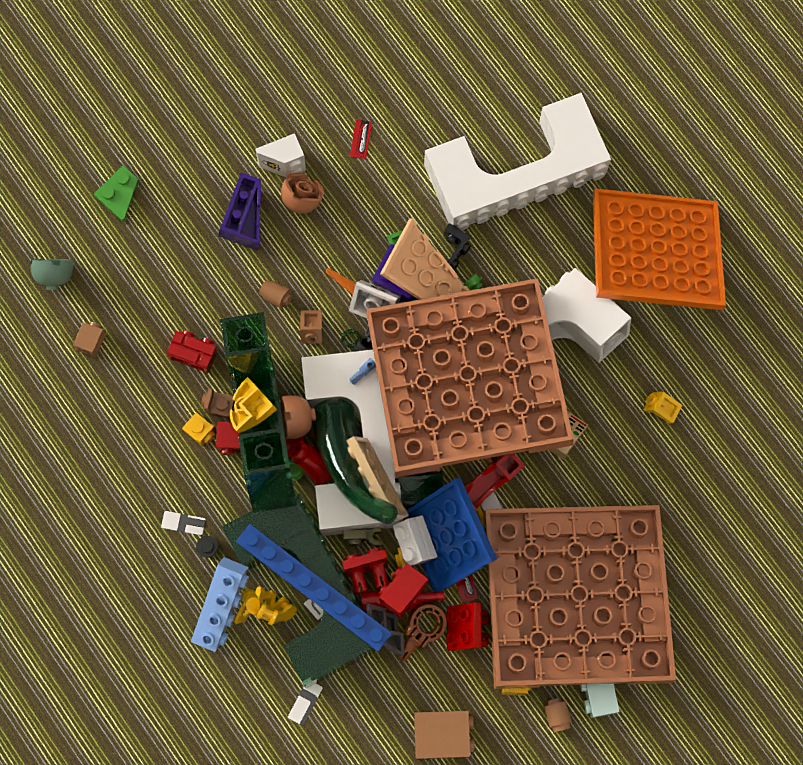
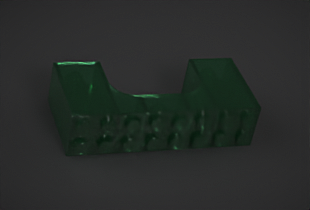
[220,312,297,511]
[222,489,376,689]

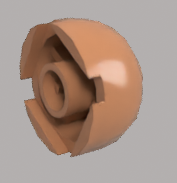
[281,172,324,214]
[281,395,316,439]

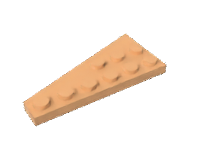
[380,218,470,300]

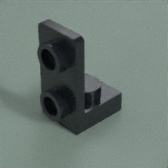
[444,223,471,270]

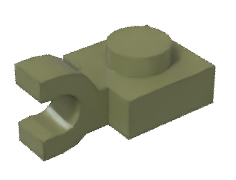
[343,527,382,546]

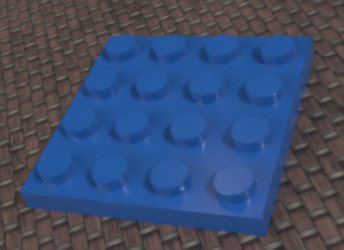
[403,478,497,592]

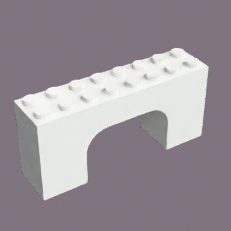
[424,93,611,231]
[542,268,631,363]
[301,350,403,536]

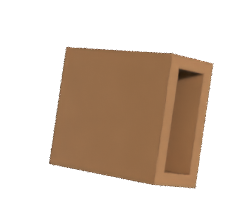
[414,711,474,759]

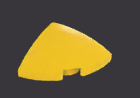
[230,377,277,433]

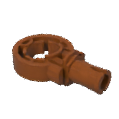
[395,603,447,663]

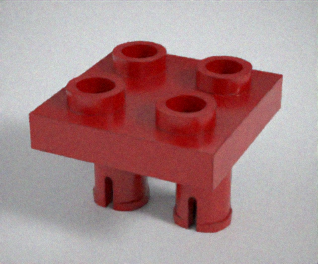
[342,548,390,595]
[446,602,489,652]

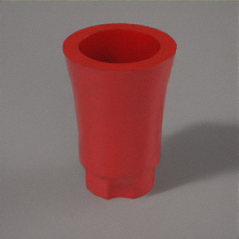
[288,440,337,485]

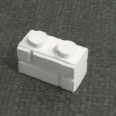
[393,515,438,566]

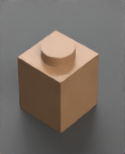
[73,322,106,358]

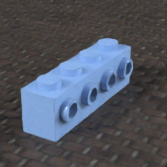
[191,557,249,652]

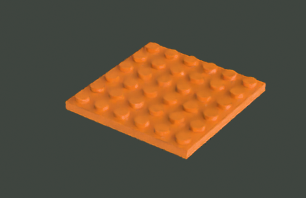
[593,188,726,310]

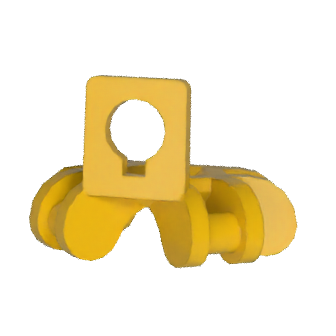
[234,586,297,626]

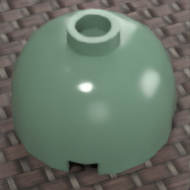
[31,259,73,290]

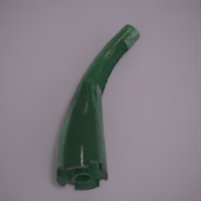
[312,399,398,524]

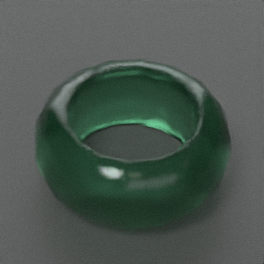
[341,329,361,348]

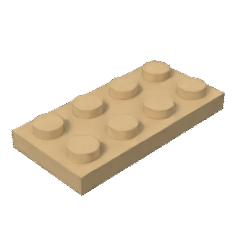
[346,436,409,520]

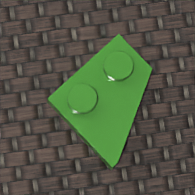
[94,165,139,223]

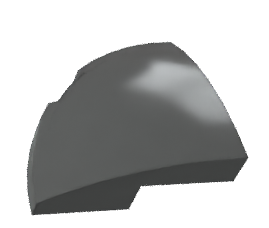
[366,604,404,656]

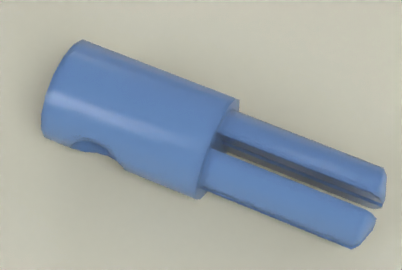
[349,358,376,385]

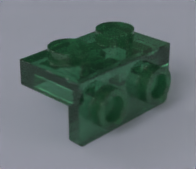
[399,471,443,508]

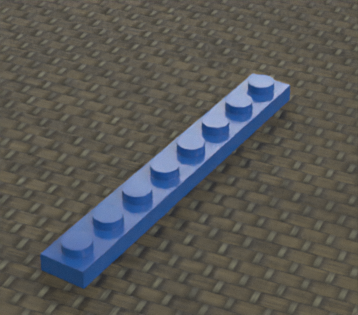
[236,524,392,652]

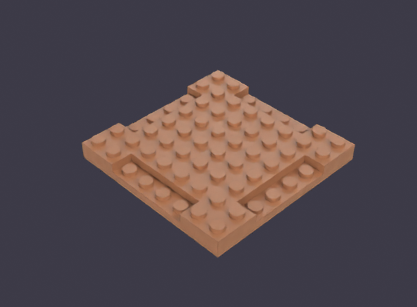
[366,278,574,478]
[483,505,676,689]

